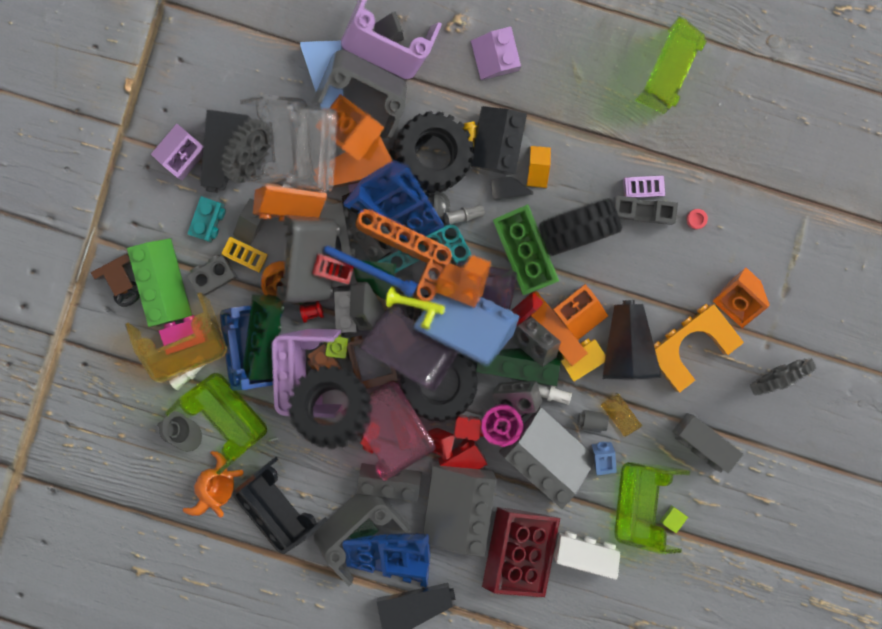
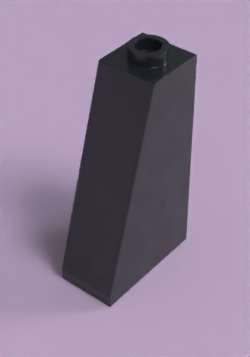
[377,583,456,629]

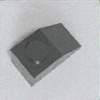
[373,11,404,42]
[233,198,265,245]

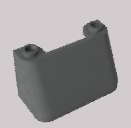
[276,215,340,303]

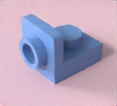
[592,442,617,476]

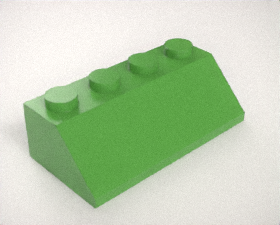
[493,205,559,295]
[127,238,192,327]

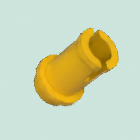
[462,122,478,146]

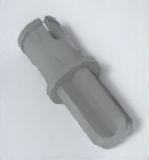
[444,205,485,225]

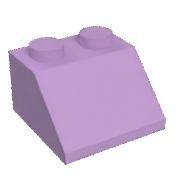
[471,26,521,80]

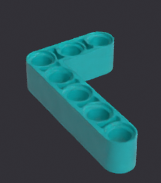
[377,225,472,274]

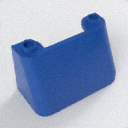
[220,305,282,391]

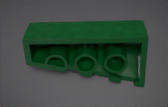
[243,294,284,380]
[476,348,561,386]

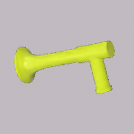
[386,287,445,330]

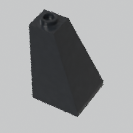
[201,109,251,193]
[603,300,661,380]

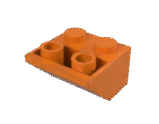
[552,284,608,340]

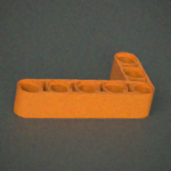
[355,210,452,302]

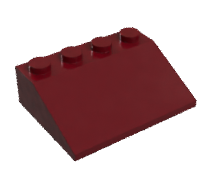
[482,507,560,597]

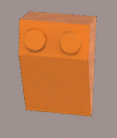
[316,94,384,161]

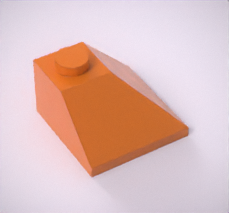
[713,267,770,328]

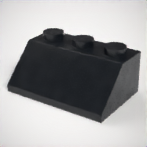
[470,106,527,175]

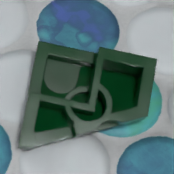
[354,260,396,300]

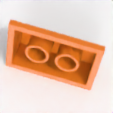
[253,185,327,222]

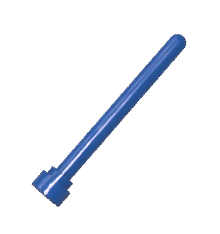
[323,246,418,298]

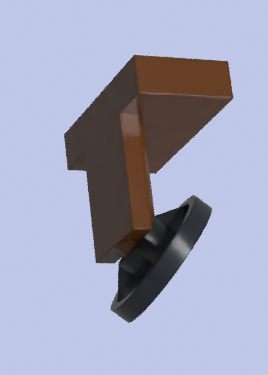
[91,253,140,307]

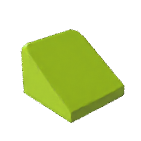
[660,505,688,533]

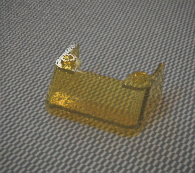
[125,292,227,383]

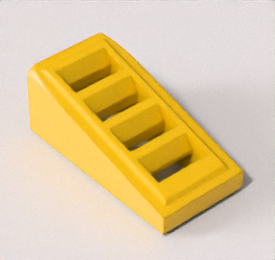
[221,237,268,273]

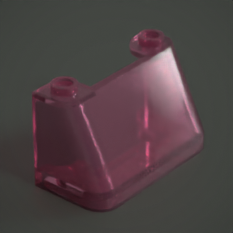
[341,380,435,482]

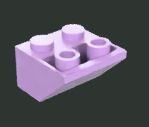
[151,124,204,181]

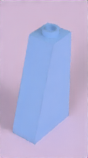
[300,41,344,115]

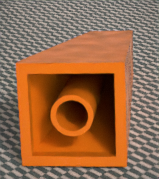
[313,136,392,190]

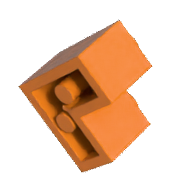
[436,255,491,308]

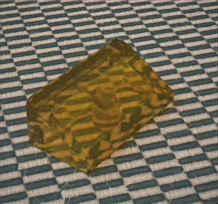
[601,393,643,437]

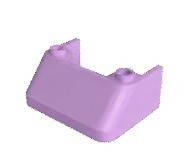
[341,0,442,80]
[272,329,343,418]

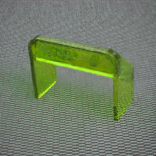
[635,16,707,114]
[164,373,267,475]
[614,462,690,554]

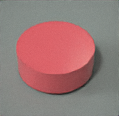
[686,209,708,229]

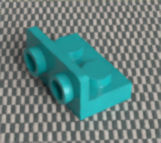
[187,196,226,243]

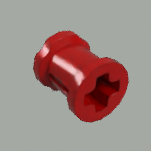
[299,301,324,323]

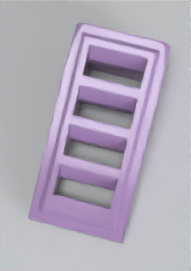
[623,176,665,198]

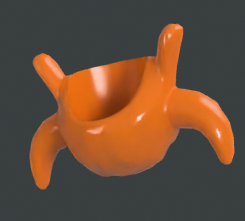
[183,451,244,518]

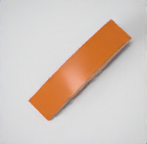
[531,291,588,366]

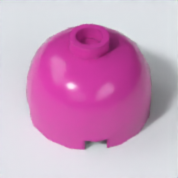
[481,404,523,447]

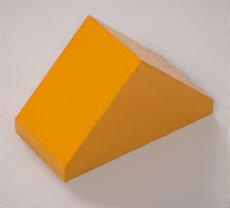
[527,146,551,188]

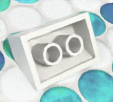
[553,531,620,580]

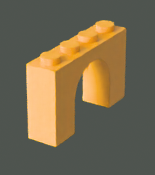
[653,303,744,393]

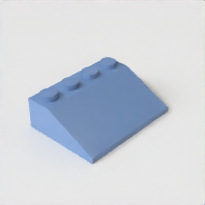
[414,293,520,365]

